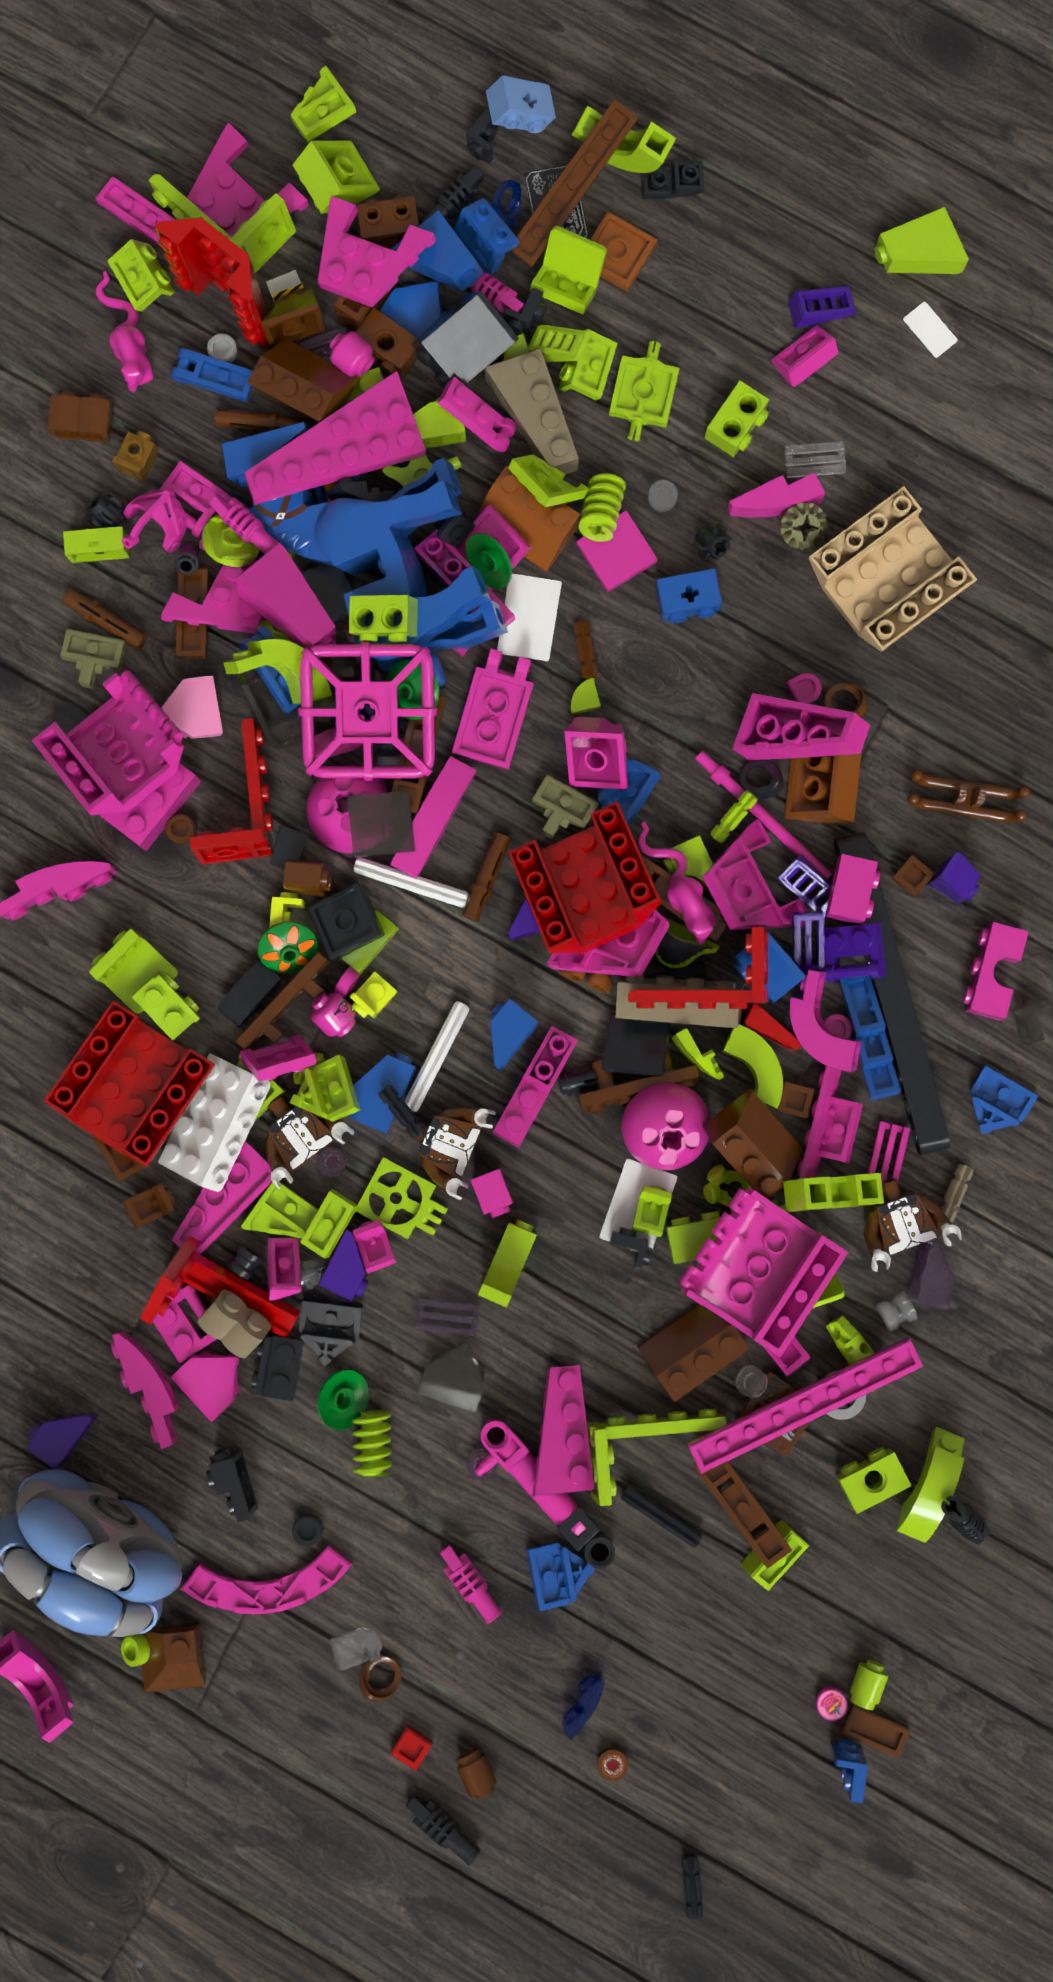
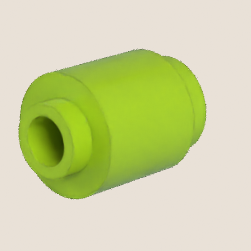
[850,1659,889,1710]

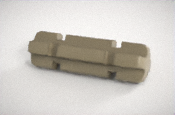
[940,1164,974,1222]

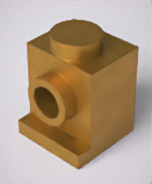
[112,431,159,483]

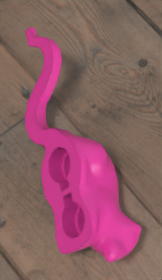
[96,271,153,392]
[638,821,716,944]

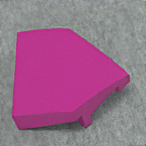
[170,1351,240,1422]

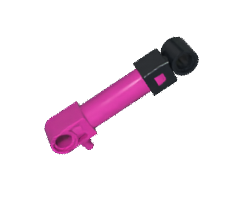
[474,1418,615,1569]

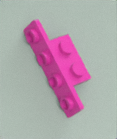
[798,1065,863,1179]

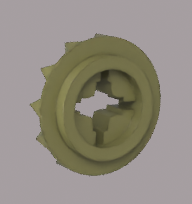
[780,502,828,551]

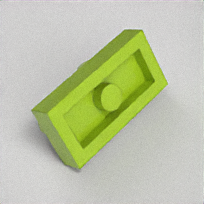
[300,1190,358,1259]

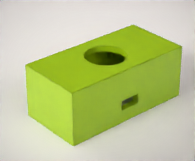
[63,526,130,563]

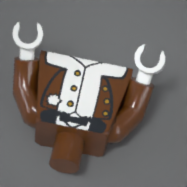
[266,1096,354,1189]
[407,1106,496,1200]
[863,1178,962,1272]

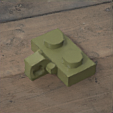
[60,629,127,689]
[532,774,599,839]

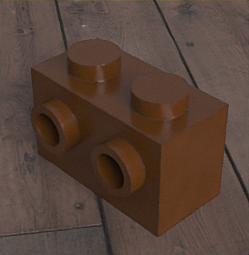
[356,195,419,248]

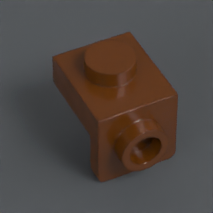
[122,1183,174,1230]

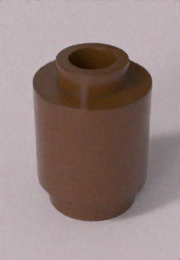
[456,1748,497,1799]

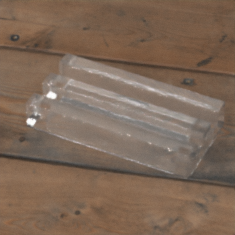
[784,441,846,478]

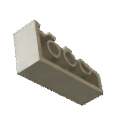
[484,349,579,474]
[615,974,745,1028]

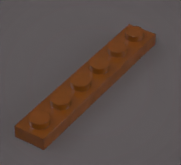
[510,99,638,268]

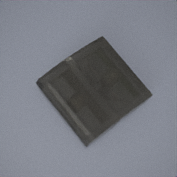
[347,791,415,858]

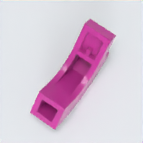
[790,970,862,1072]
[0,1630,74,1743]

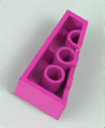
[732,693,871,761]

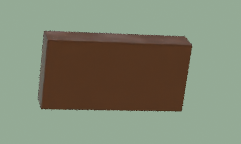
[840,1703,911,1759]

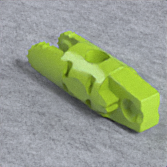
[826,1315,874,1365]

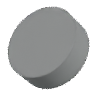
[207,333,238,363]

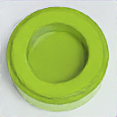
[121,1634,150,1667]

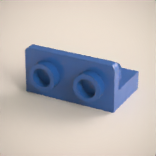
[454,198,519,275]
[830,1739,868,1803]

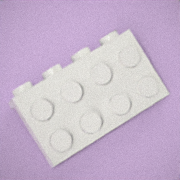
[158,1053,271,1192]

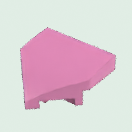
[161,676,223,739]

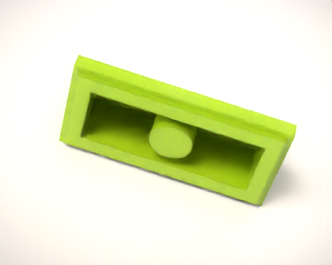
[341,910,399,975]
[741,1520,809,1591]

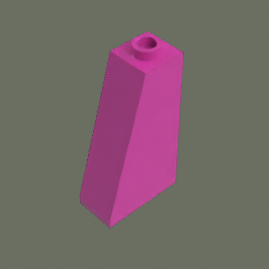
[236,543,336,648]

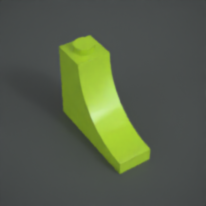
[478,1219,537,1308]

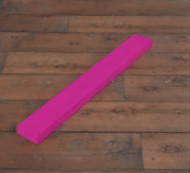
[687,1337,924,1474]

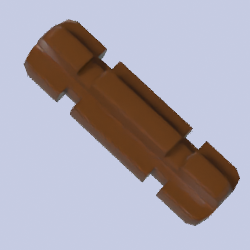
[573,620,598,679]

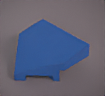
[380,281,443,338]
[597,756,661,826]
[969,1064,1038,1134]
[526,1542,596,1611]

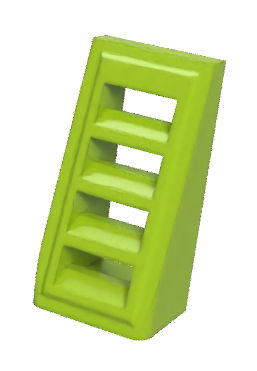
[528,325,591,362]

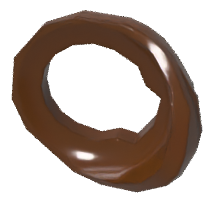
[824,683,868,718]
[359,1655,402,1701]

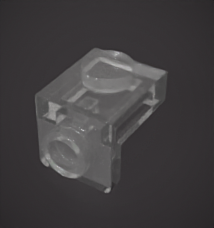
[330,1627,382,1671]

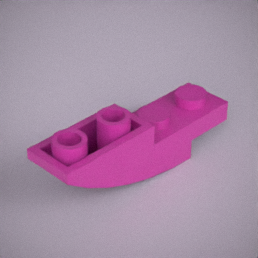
[414,529,516,627]
[0,861,117,920]
[492,1026,578,1148]
[111,1331,180,1449]

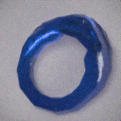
[492,179,522,227]

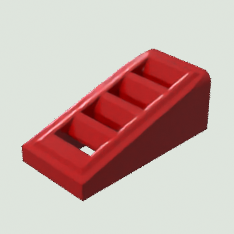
[742,1003,801,1051]

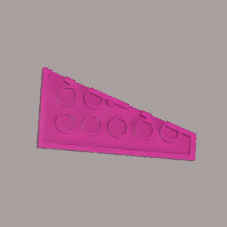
[245,371,426,505]

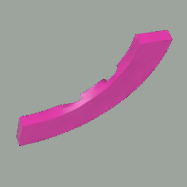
[181,1544,353,1614]

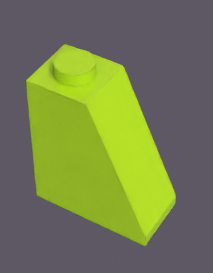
[874,207,969,274]

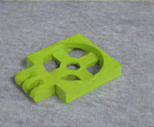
[356,1157,448,1239]

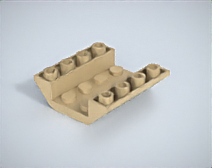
[808,486,977,652]

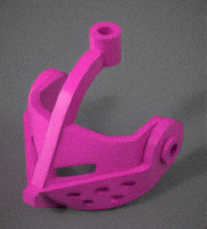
[122,487,187,553]

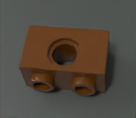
[356,308,418,380]

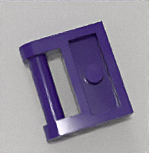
[824,923,886,982]

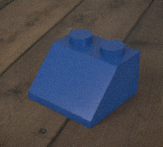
[733,933,806,1004]
[490,999,538,1072]

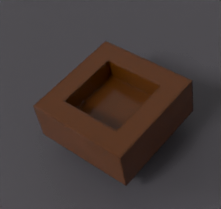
[891,855,935,898]
[776,1082,815,1119]

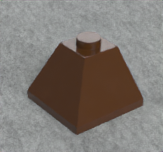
[261,288,326,349]
[142,1622,206,1693]

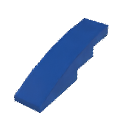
[839,976,901,1101]

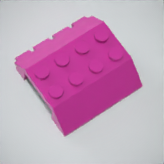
[32,670,184,815]
[679,1187,849,1358]

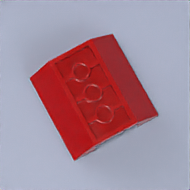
[154,217,269,349]
[508,801,662,953]
[43,1001,216,1167]

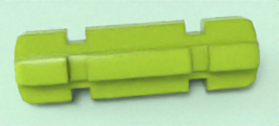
[710,790,758,843]

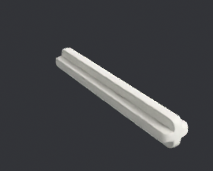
[354,857,469,908]
[404,1001,469,1112]

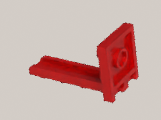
[190,718,273,865]
[628,927,768,1009]
[140,1235,301,1337]

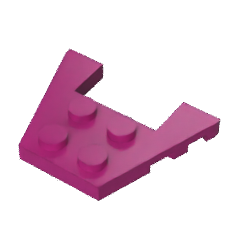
[187,123,309,237]
[318,196,436,307]
[161,539,264,634]
[702,819,813,930]
[547,910,670,977]

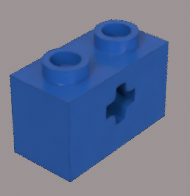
[655,568,722,624]

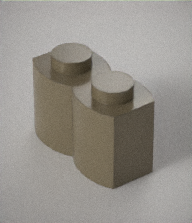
[197,1289,271,1359]

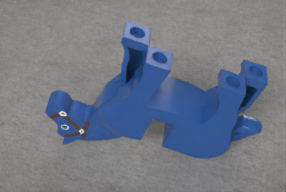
[249,458,508,686]

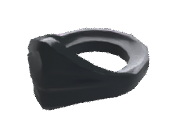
[740,760,784,799]

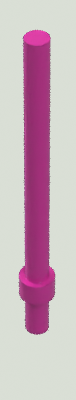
[695,750,832,879]

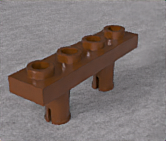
[579,1047,699,1114]

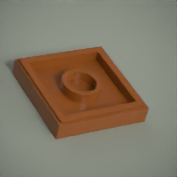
[590,211,658,292]

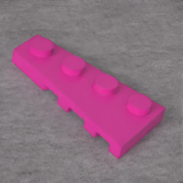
[172,1140,272,1255]
[532,1365,595,1497]

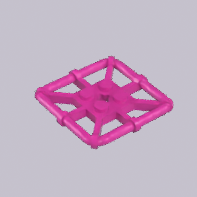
[298,641,437,781]

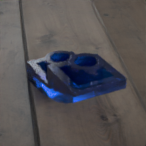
[562,1671,605,1740]

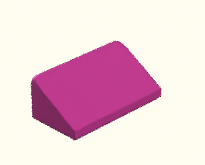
[771,325,838,387]
[266,1238,301,1300]

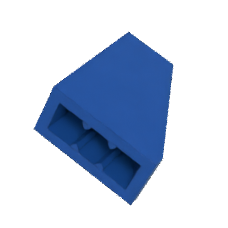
[392,210,484,292]
[347,1052,417,1134]

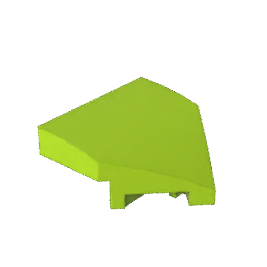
[671,1028,724,1080]
[290,1054,361,1122]

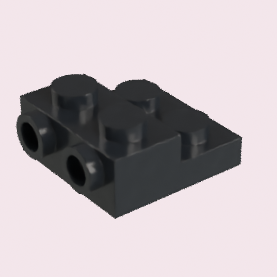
[206,1446,258,1522]

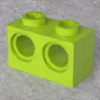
[705,381,770,457]
[349,595,418,642]

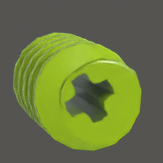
[578,473,626,542]
[352,1410,392,1477]

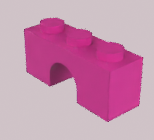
[963,922,1029,1021]

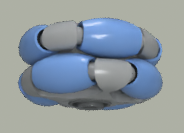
[0,1470,182,1637]

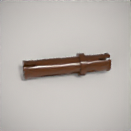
[215,407,305,432]
[62,588,148,650]
[461,832,512,922]

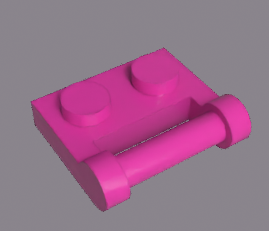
[152,461,228,540]
[240,1034,316,1081]
[153,1285,217,1364]

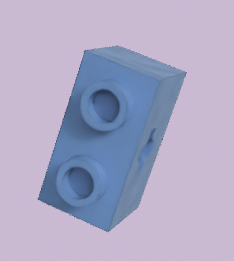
[486,75,556,133]

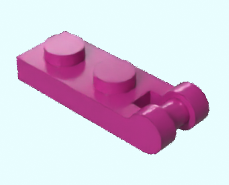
[438,377,517,452]

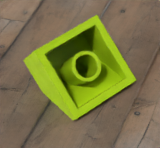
[293,141,380,214]

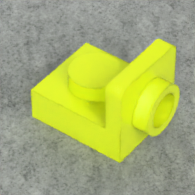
[269,892,305,928]
[350,972,398,1018]

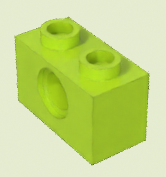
[836,1447,912,1514]

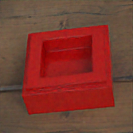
[390,1724,433,1771]

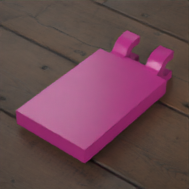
[452,649,534,770]

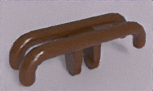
[907,770,1031,823]

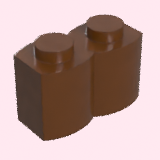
[47,391,114,442]
[283,859,333,896]

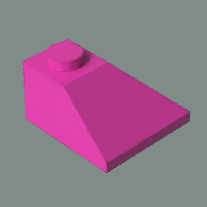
[564,717,628,789]

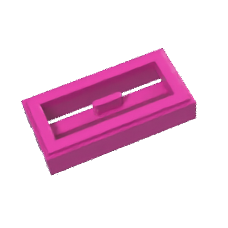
[867,1121,910,1183]

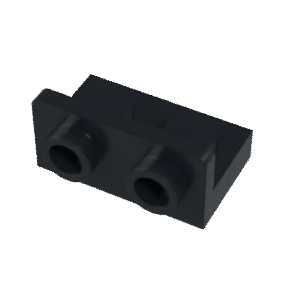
[251,1334,304,1401]

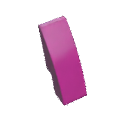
[727,472,825,518]

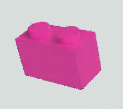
[825,854,881,925]
[471,1168,514,1218]

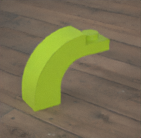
[571,106,676,173]
[223,639,332,704]
[721,1024,783,1109]
[897,1426,965,1543]

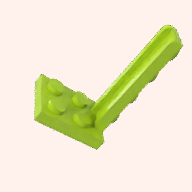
[149,174,296,273]
[587,1409,726,1506]

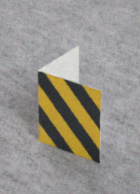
[266,270,304,305]

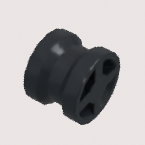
[226,1244,264,1281]

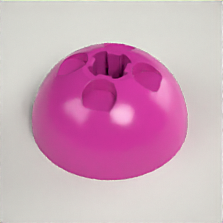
[306,778,394,853]
[621,1083,710,1170]

